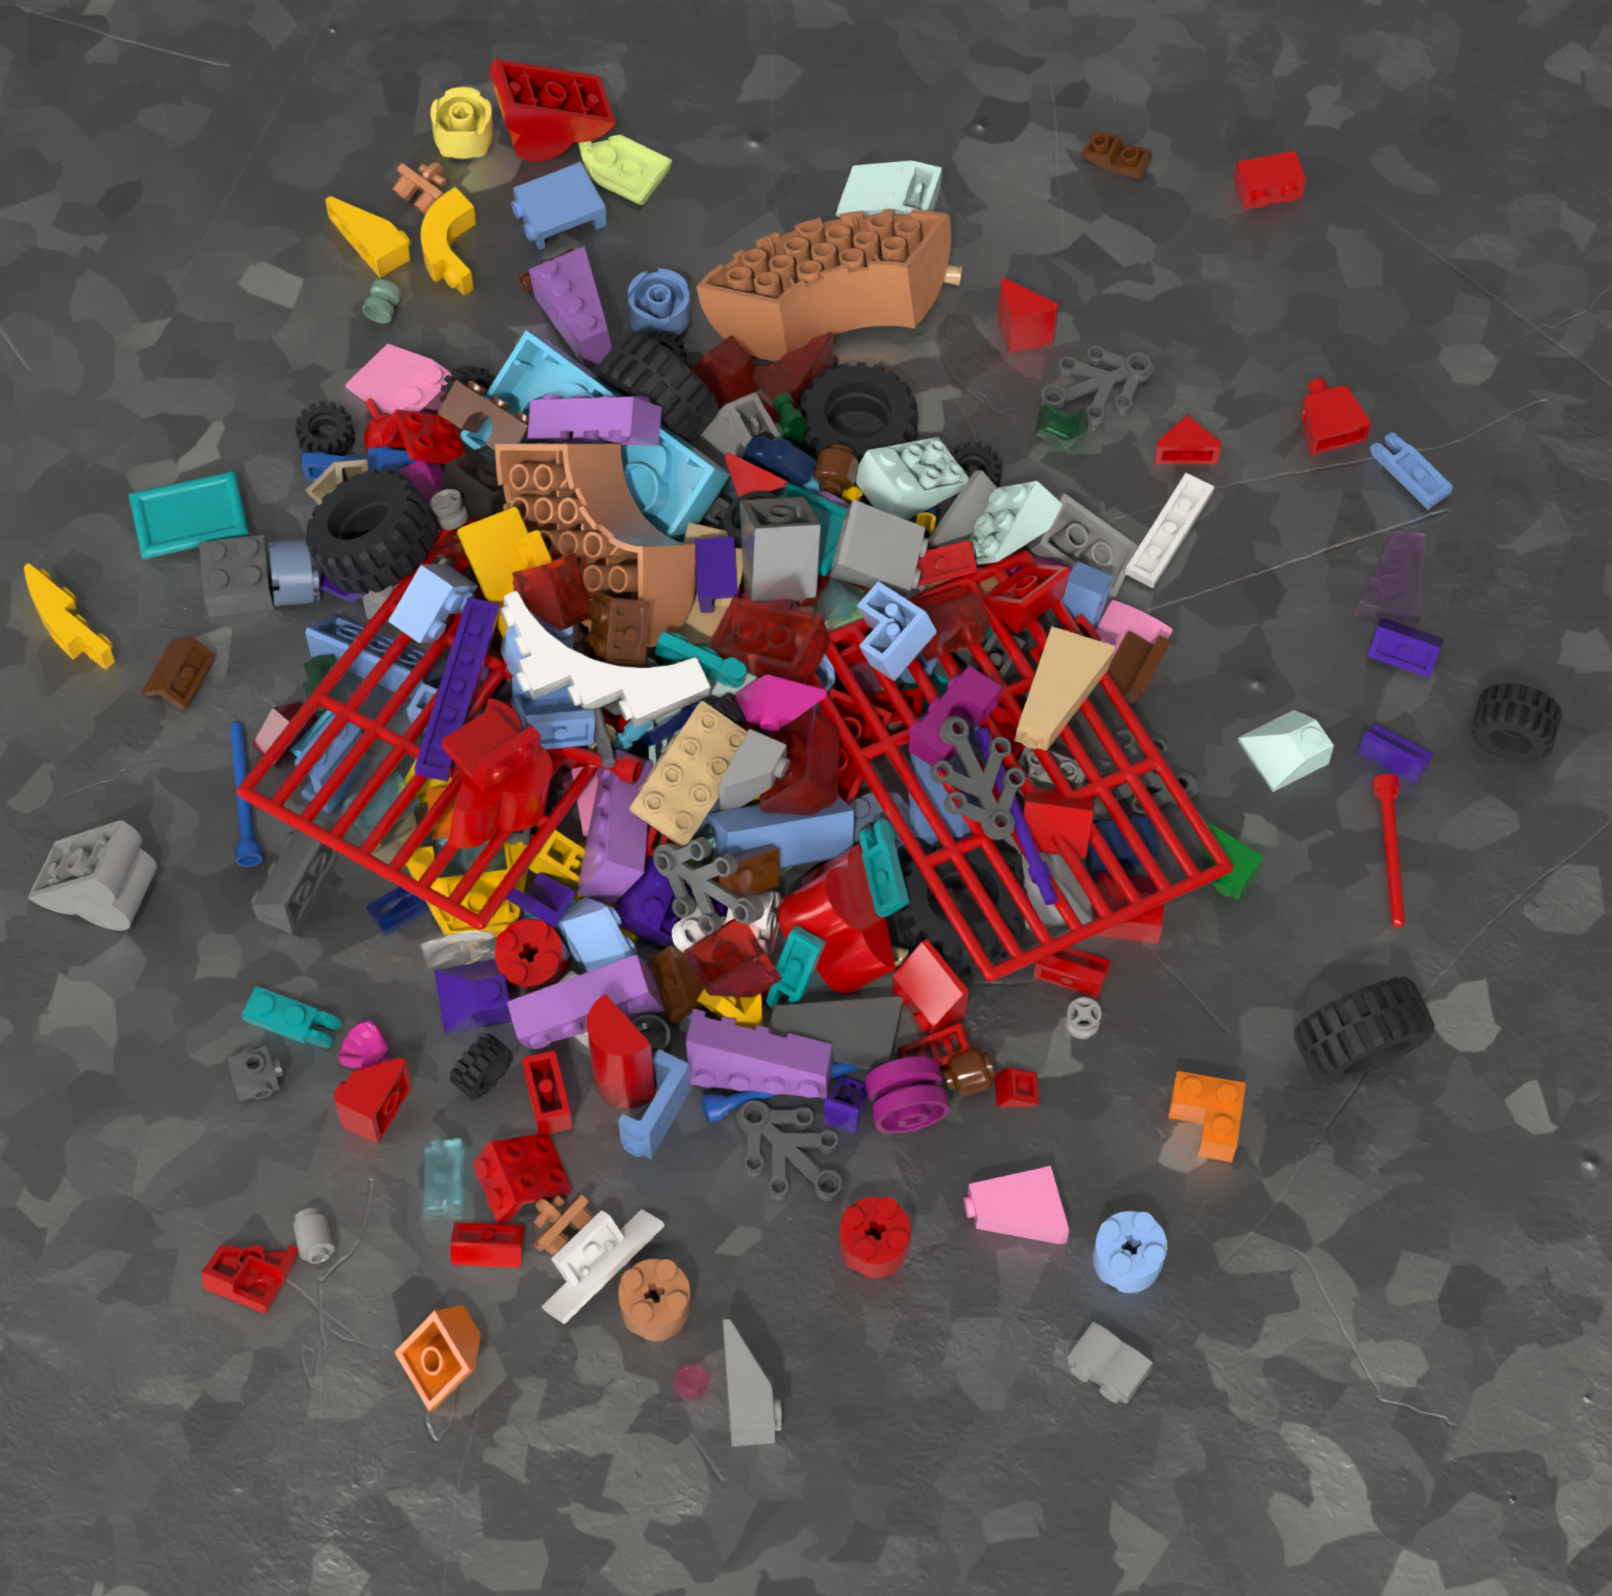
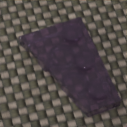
[1354,529,1426,623]

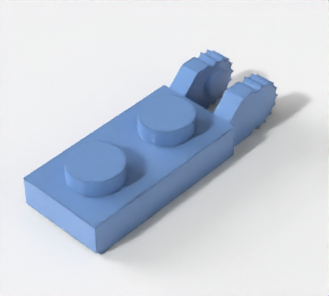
[1370,432,1453,510]

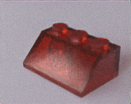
[760,706,840,815]

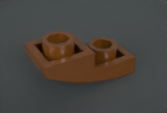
[1082,131,1153,180]

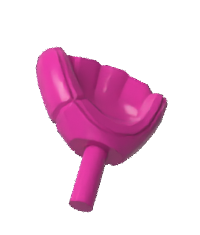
[338,1020,392,1070]

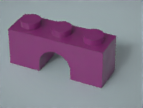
[908,666,1002,772]

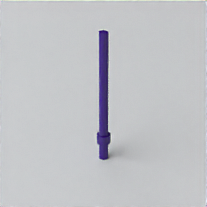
[976,727,1058,905]

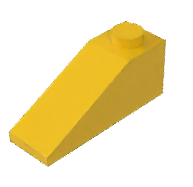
[325,196,411,278]
[528,830,618,909]

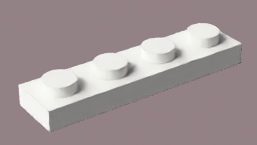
[1125,473,1214,588]

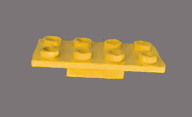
[457,507,565,639]

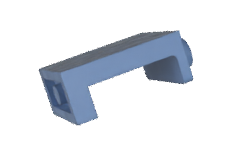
[511,162,607,250]
[511,676,595,749]
[294,714,369,813]
[618,1049,691,1159]

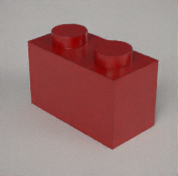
[1233,151,1306,209]
[521,1050,573,1135]

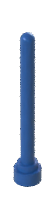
[230,721,263,867]
[701,1063,860,1124]

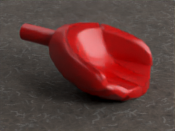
[364,398,401,453]

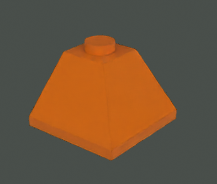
[394,1305,481,1411]

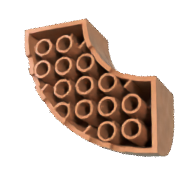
[697,209,951,365]
[495,443,695,647]

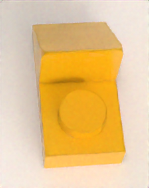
[697,985,763,1030]

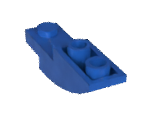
[302,447,417,481]

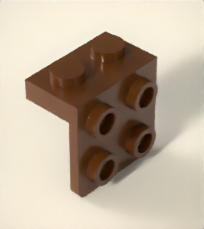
[685,844,780,898]

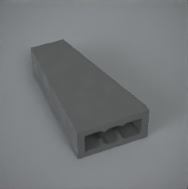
[763,996,903,1070]

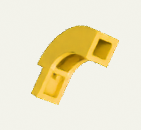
[421,187,476,296]

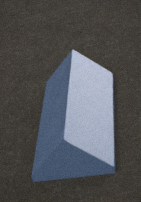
[305,614,447,699]
[708,792,854,869]

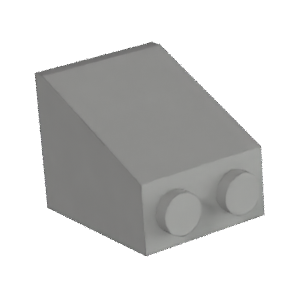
[829,500,928,597]

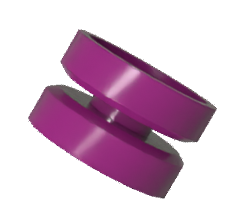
[864,1057,950,1133]

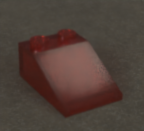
[707,597,831,685]

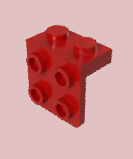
[381,409,468,466]
[442,709,541,792]
[472,1134,572,1223]

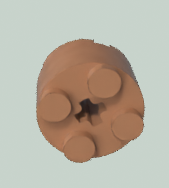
[618,1259,691,1341]

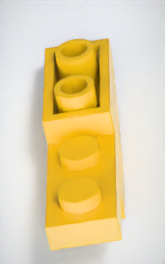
[24,563,115,670]

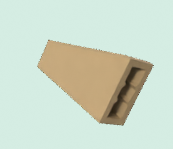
[1015,626,1115,751]

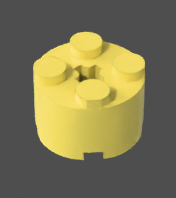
[431,87,494,159]

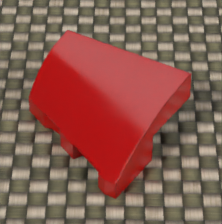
[202,1245,298,1314]

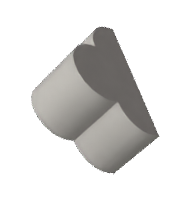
[28,820,157,931]

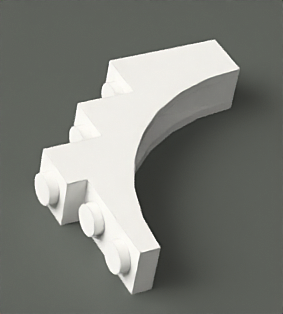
[501,591,710,728]

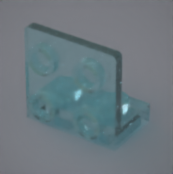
[341,771,421,842]

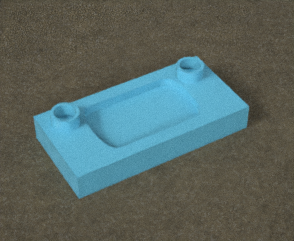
[460,330,730,542]

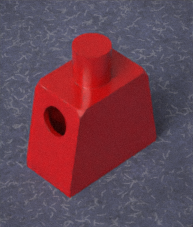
[1301,378,1371,455]

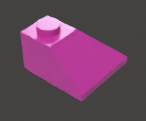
[736,674,827,731]

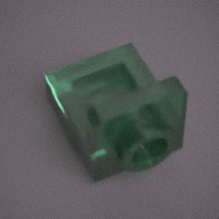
[1034,404,1088,450]
[302,654,337,711]

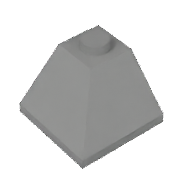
[718,729,790,811]
[1019,852,1092,929]

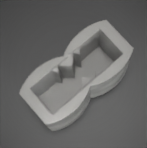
[1068,1322,1152,1404]

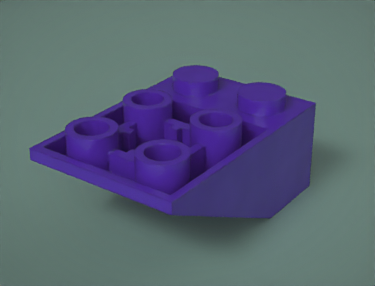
[614,857,728,948]

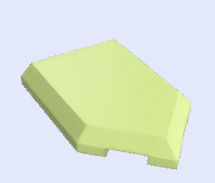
[579,135,672,205]

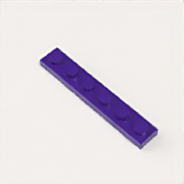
[414,597,500,782]

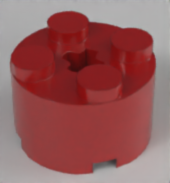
[495,919,571,993]
[839,1197,911,1278]

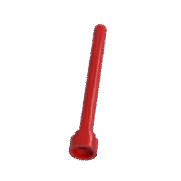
[546,746,642,785]
[1372,774,1405,928]

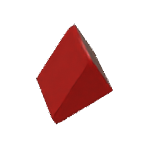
[994,1067,1039,1108]

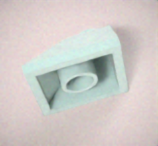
[1238,710,1334,792]

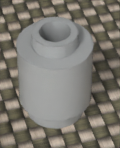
[293,1208,335,1264]

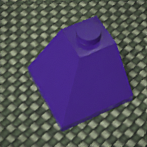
[434,959,513,1035]

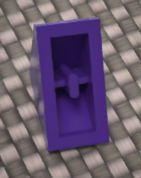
[823,1075,869,1134]

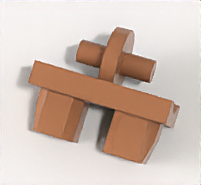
[393,162,447,215]
[532,1194,594,1256]

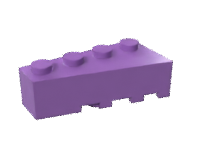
[528,246,612,368]
[528,395,662,446]
[577,749,652,905]
[507,955,665,1049]
[686,1009,833,1098]

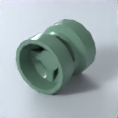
[362,280,402,323]

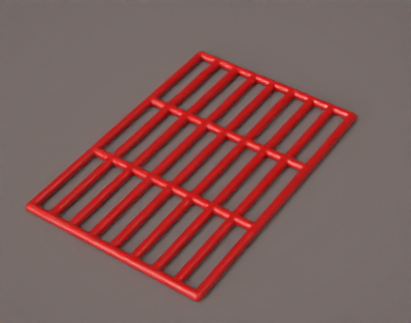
[236,517,660,930]
[789,550,1233,982]

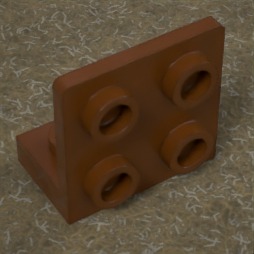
[585,592,650,668]

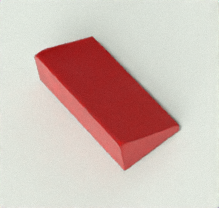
[450,1222,525,1268]

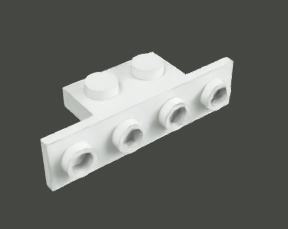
[541,1209,665,1324]

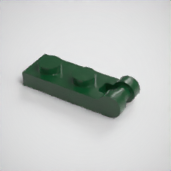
[773,392,804,451]

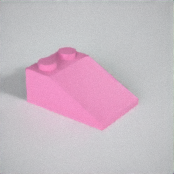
[346,344,452,416]

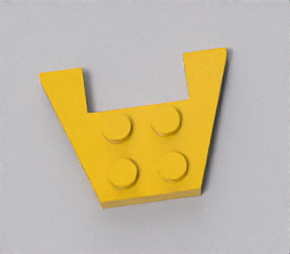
[406,834,533,943]

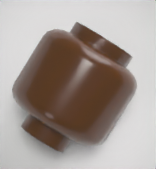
[813,444,859,495]
[943,1047,997,1097]

